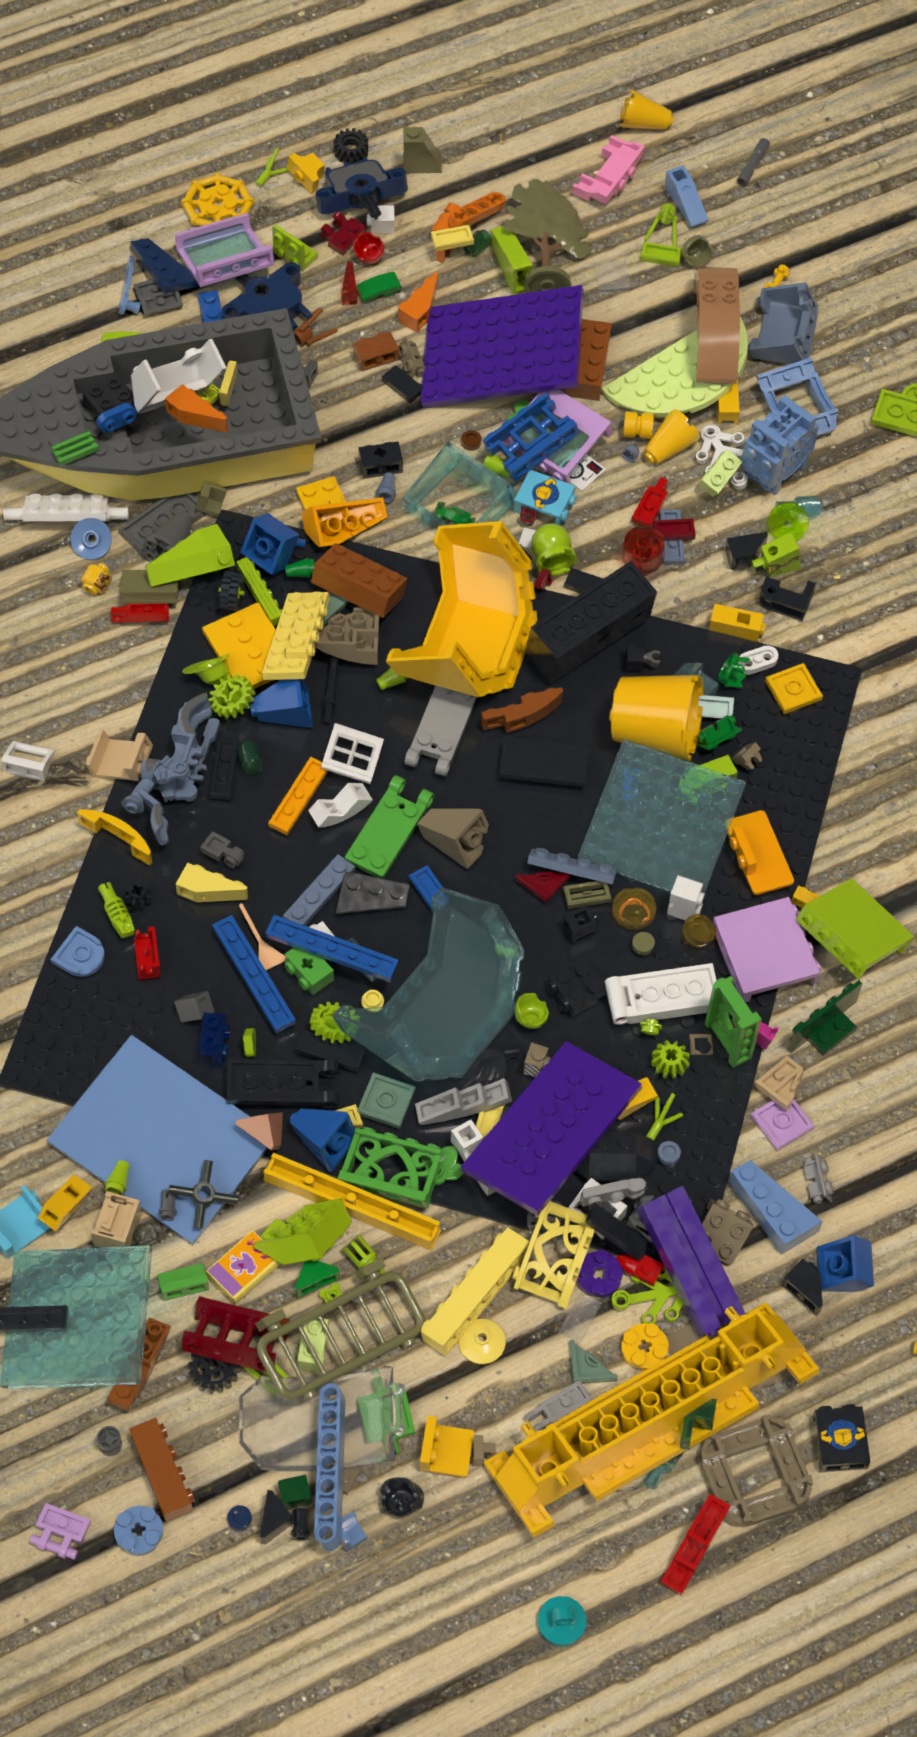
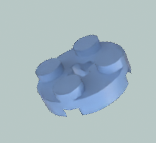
[114,1506,164,1556]

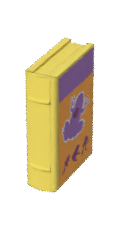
[206,1230,281,1305]

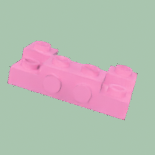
[572,135,645,204]

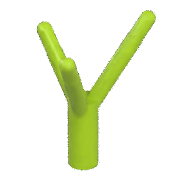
[255,148,289,187]
[646,1093,683,1141]

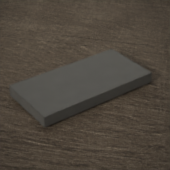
[118,493,208,558]

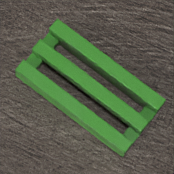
[51,431,99,466]

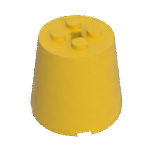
[609,675,703,761]

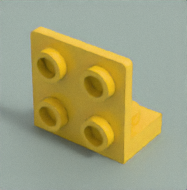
[420,1416,474,1478]

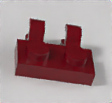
[320,211,367,256]

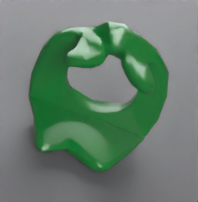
[717,653,750,688]

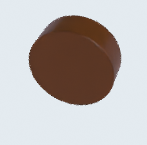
[461,430,482,451]

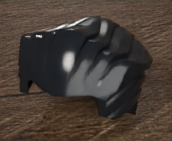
[380,1477,424,1518]

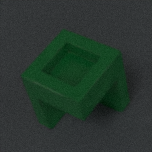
[278,1474,312,1510]

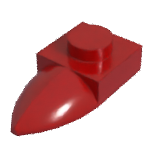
[616,1254,664,1287]

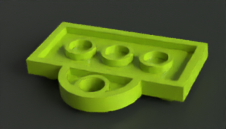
[871,383,917,437]

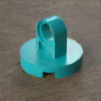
[537,1596,587,1647]

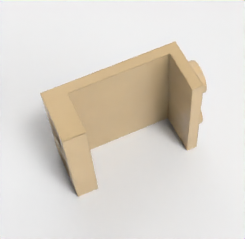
[86,729,153,781]

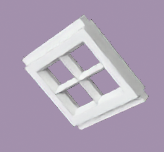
[321,723,384,784]

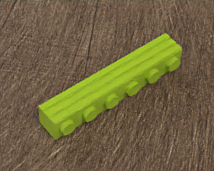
[236,557,282,626]

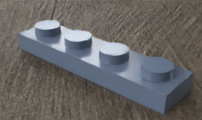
[527,848,617,884]
[283,855,355,926]

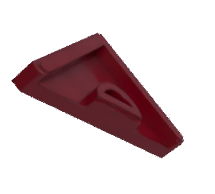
[515,872,572,903]

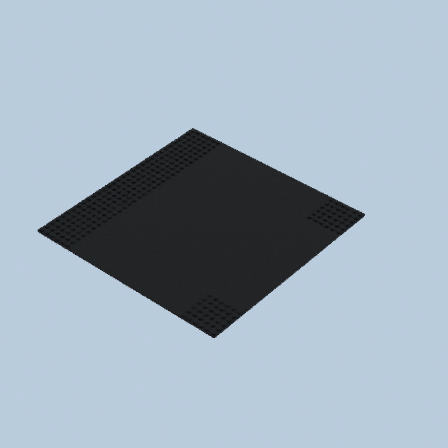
[0,510,862,1264]

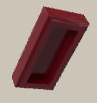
[652,518,696,542]

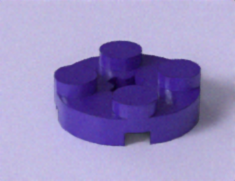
[576,1250,623,1298]

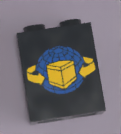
[812,1404,871,1473]

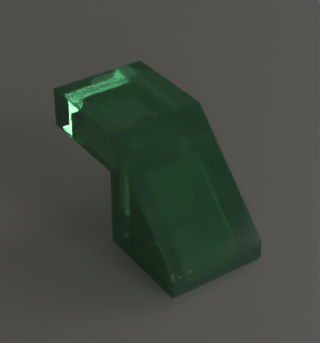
[680,1398,717,1450]

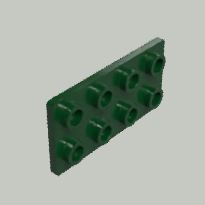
[789,980,862,1056]

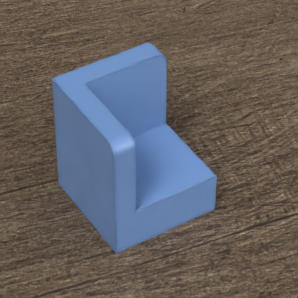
[341,1511,367,1552]

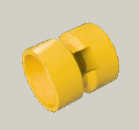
[623,411,654,440]

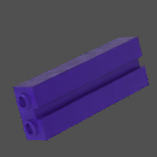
[637,1186,746,1337]

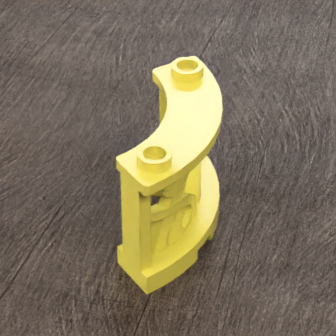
[512,1200,595,1309]

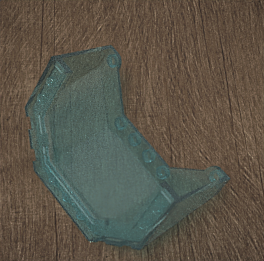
[332,887,525,1082]

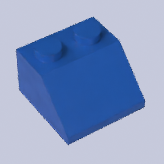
[817,1235,874,1292]

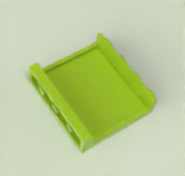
[796,878,915,979]

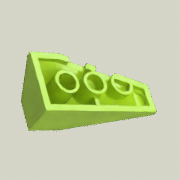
[145,524,235,587]

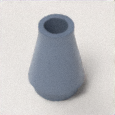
[376,473,396,503]

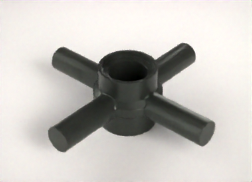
[168,1160,239,1230]

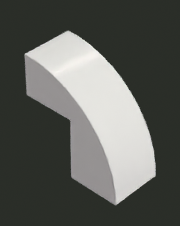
[308,783,373,827]

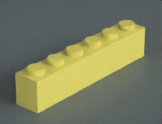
[421,1227,530,1356]

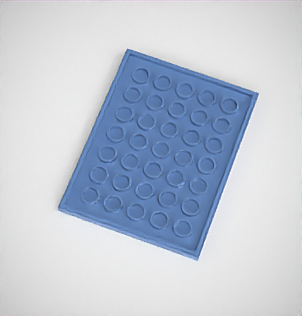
[47,1035,268,1245]

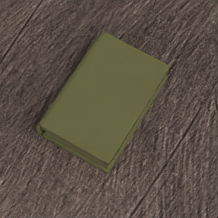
[120,570,179,604]

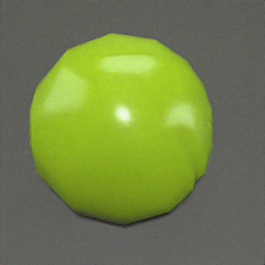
[515,993,549,1029]

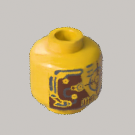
[81,563,112,595]

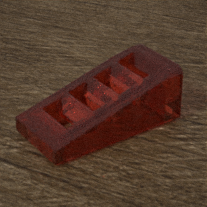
[341,261,358,306]

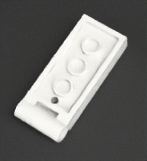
[605,963,717,1024]

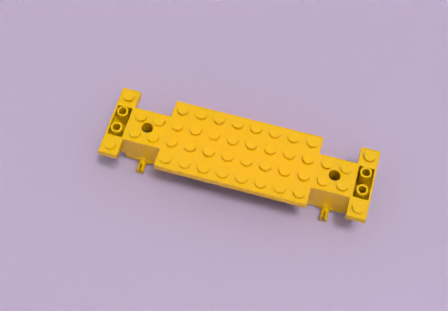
[484,1302,820,1538]

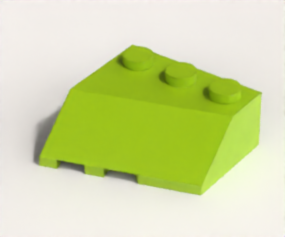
[254,1198,352,1265]

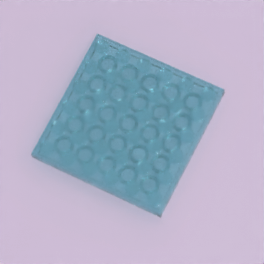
[578,739,746,893]
[0,1246,152,1389]

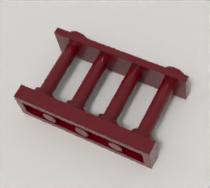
[181,1296,290,1372]

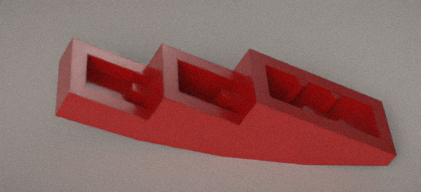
[660,1494,731,1596]

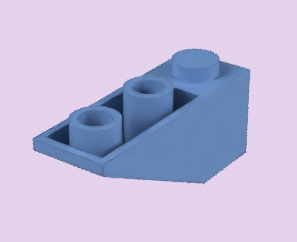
[665,165,709,228]

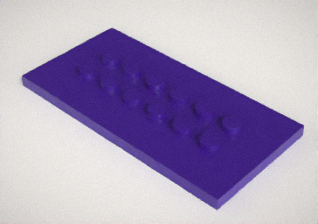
[461,1041,642,1216]

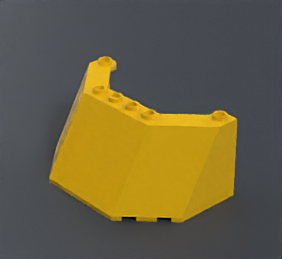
[386,521,538,697]

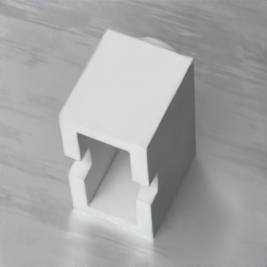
[667,875,705,923]

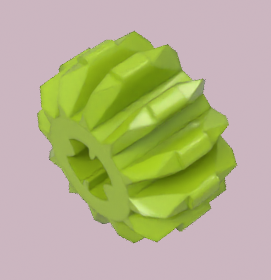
[651,1040,690,1079]

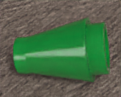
[285,557,315,578]

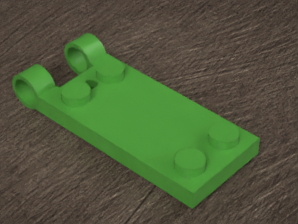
[344,775,435,879]

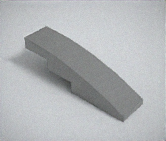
[415,1079,512,1125]

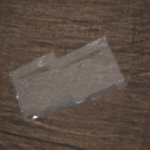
[559,1292,602,1344]

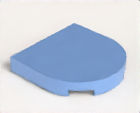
[51,926,105,977]

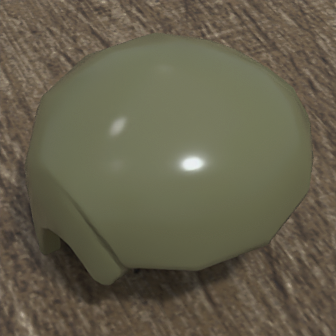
[682,235,713,267]

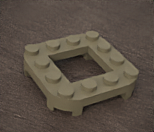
[700,1415,813,1527]

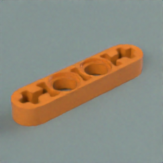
[448,192,506,228]

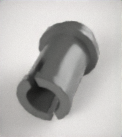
[158,1189,177,1220]

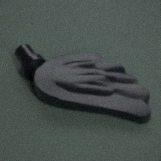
[454,1046,520,1091]

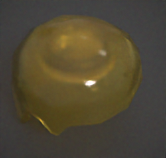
[682,914,716,947]

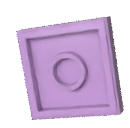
[750,1099,815,1151]

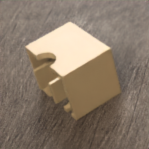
[91,1191,142,1255]

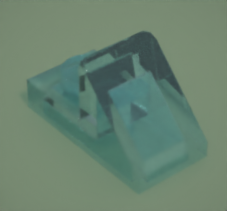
[674,663,719,696]

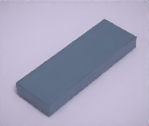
[660,509,685,565]

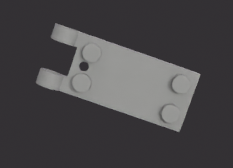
[404,686,478,777]

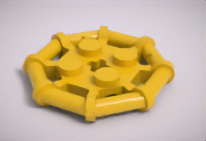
[181,173,254,226]

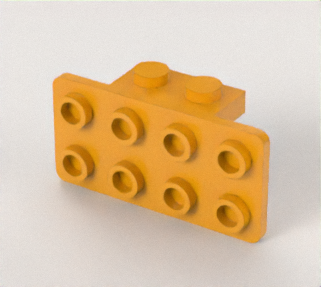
[724,810,794,895]

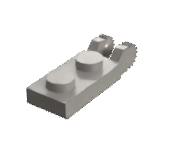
[580,1178,646,1207]
[525,1380,593,1431]

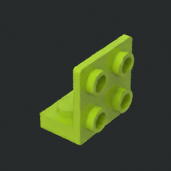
[272,224,318,272]

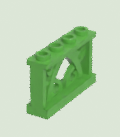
[705,976,761,1068]
[338,1127,445,1208]

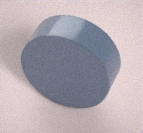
[657,1141,681,1165]

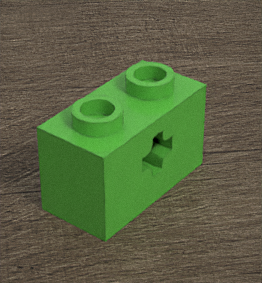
[284,948,334,995]

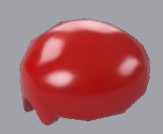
[353,232,385,264]

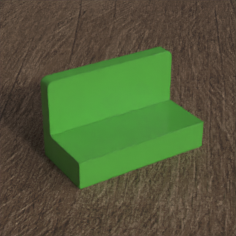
[158,1263,209,1301]

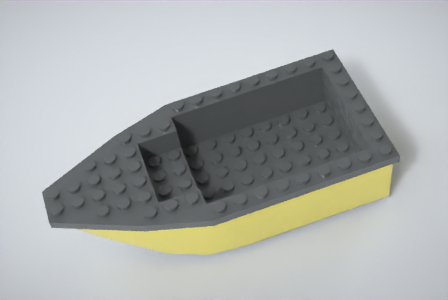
[0,308,322,501]

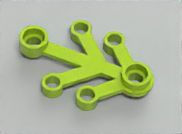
[611,1266,683,1324]

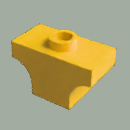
[287,152,325,194]

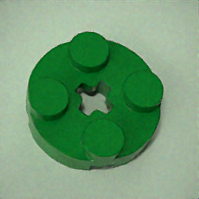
[435,501,476,525]

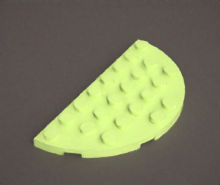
[601,317,748,418]

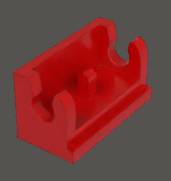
[134,926,161,980]

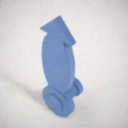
[118,255,141,315]

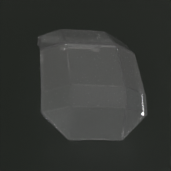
[239,1365,405,1471]

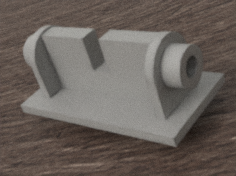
[803,1153,834,1204]

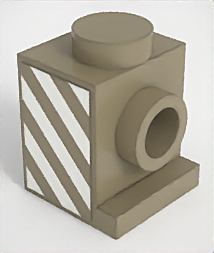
[523,1043,551,1077]

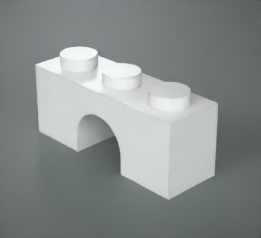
[451,1120,495,1196]

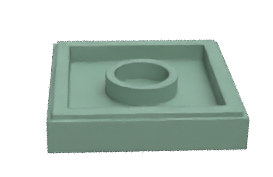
[357,1073,416,1129]

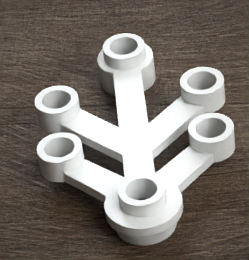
[696,425,748,490]

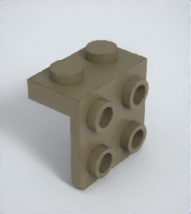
[702,1199,754,1265]

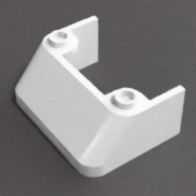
[131,339,226,414]

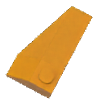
[301,497,388,548]

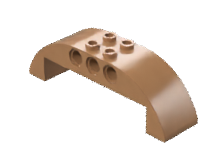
[694,266,740,384]

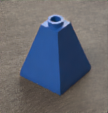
[250,679,313,728]
[289,1108,355,1172]

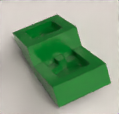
[356,272,402,304]

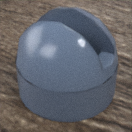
[621,444,639,462]

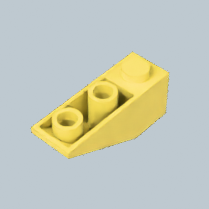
[176,863,248,902]

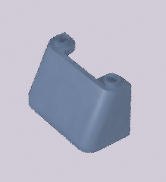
[748,282,818,364]

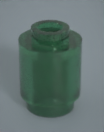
[463,229,492,257]
[237,741,263,774]

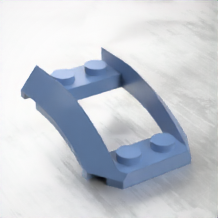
[756,357,839,437]

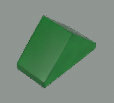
[295,1260,340,1299]

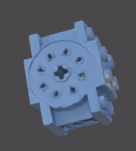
[741,395,819,495]

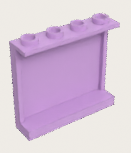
[712,897,821,1002]

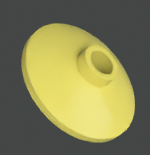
[458,1319,506,1365]

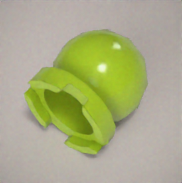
[531,523,578,577]

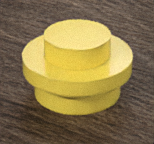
[361,990,384,1012]

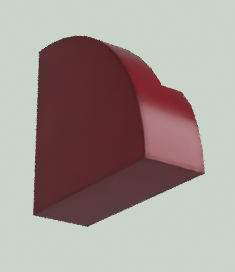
[534,568,555,590]

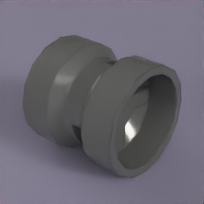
[97,1426,122,1456]

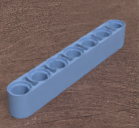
[314,1383,346,1551]

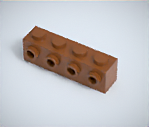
[129,1417,195,1522]

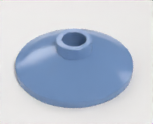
[70,518,112,560]

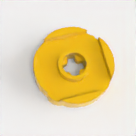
[621,1323,669,1371]

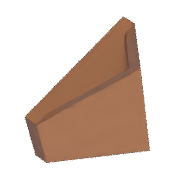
[235,1112,283,1150]

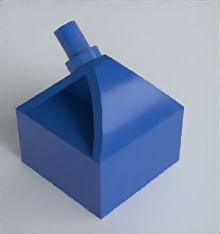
[240,513,305,575]

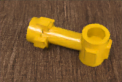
[764,265,789,288]

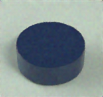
[227,1505,252,1532]

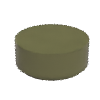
[632,932,655,955]

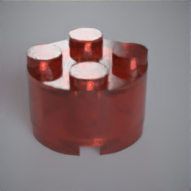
[622,526,665,576]

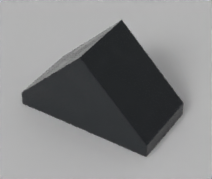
[260,1490,293,1545]

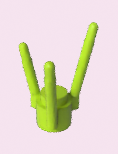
[644,204,678,247]

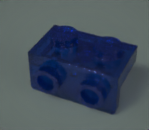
[198,1013,231,1067]

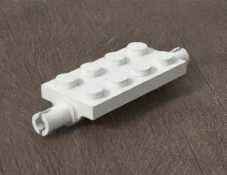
[3,493,129,522]

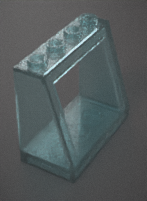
[402,441,516,529]

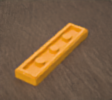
[268,757,328,836]

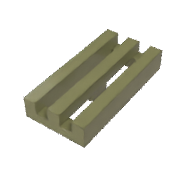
[563,881,611,909]

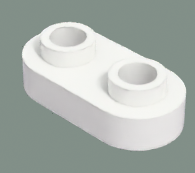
[738,646,778,675]

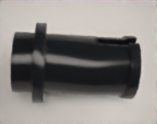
[291,1508,311,1541]

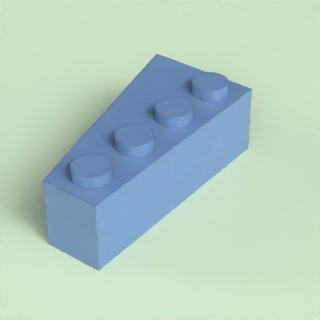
[729,1160,823,1255]

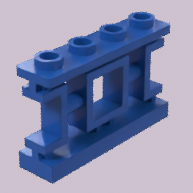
[483,393,579,482]

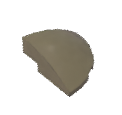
[315,607,379,665]

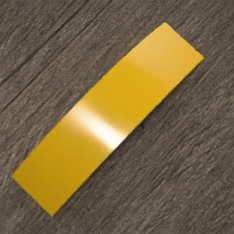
[77,809,152,865]

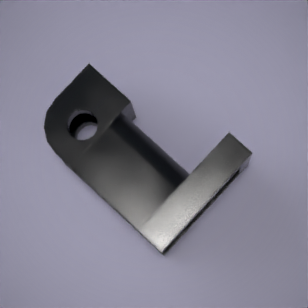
[759,576,816,622]

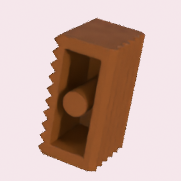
[353,332,399,371]

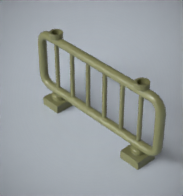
[255,1258,425,1401]

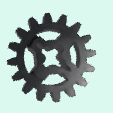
[188,1354,240,1394]

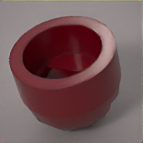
[520,507,537,525]

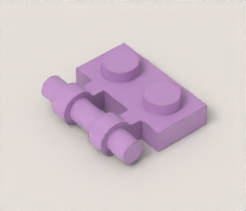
[29,1503,91,1560]

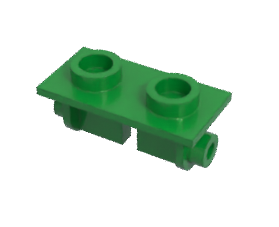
[696,715,742,750]

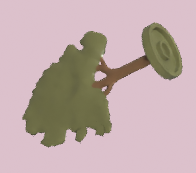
[503,179,592,293]

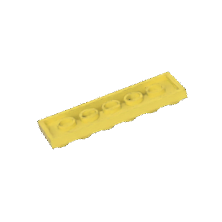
[262,592,330,680]

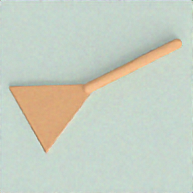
[239,903,285,970]

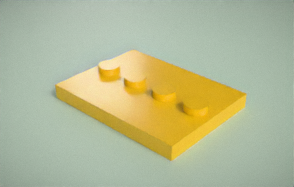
[202,602,276,689]

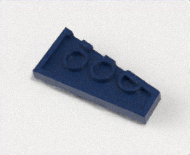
[130,238,199,294]

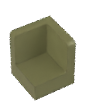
[195,482,227,516]

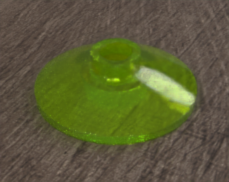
[768,502,809,541]

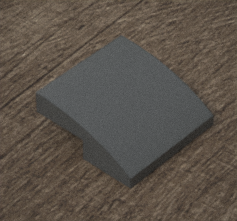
[133,279,183,316]

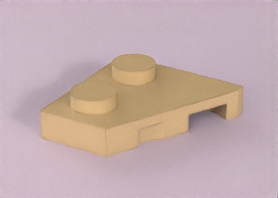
[755,1056,803,1111]

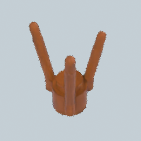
[293,308,338,346]

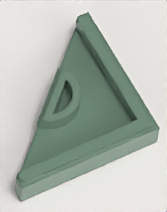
[569,1340,618,1384]

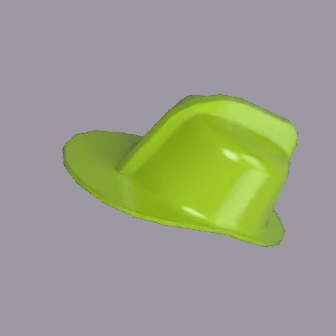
[182,654,230,685]

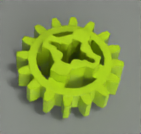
[209,674,255,719]
[310,1002,360,1043]

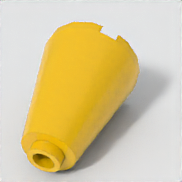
[619,89,674,130]
[644,409,700,464]

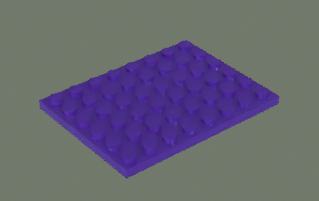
[421,285,584,408]

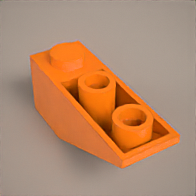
[398,272,438,333]
[165,384,228,432]

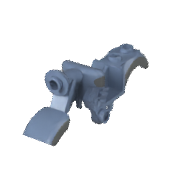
[121,693,220,845]

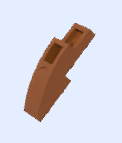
[481,687,563,733]
[107,1317,171,1412]

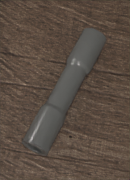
[737,138,770,187]

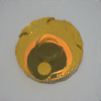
[612,887,656,930]

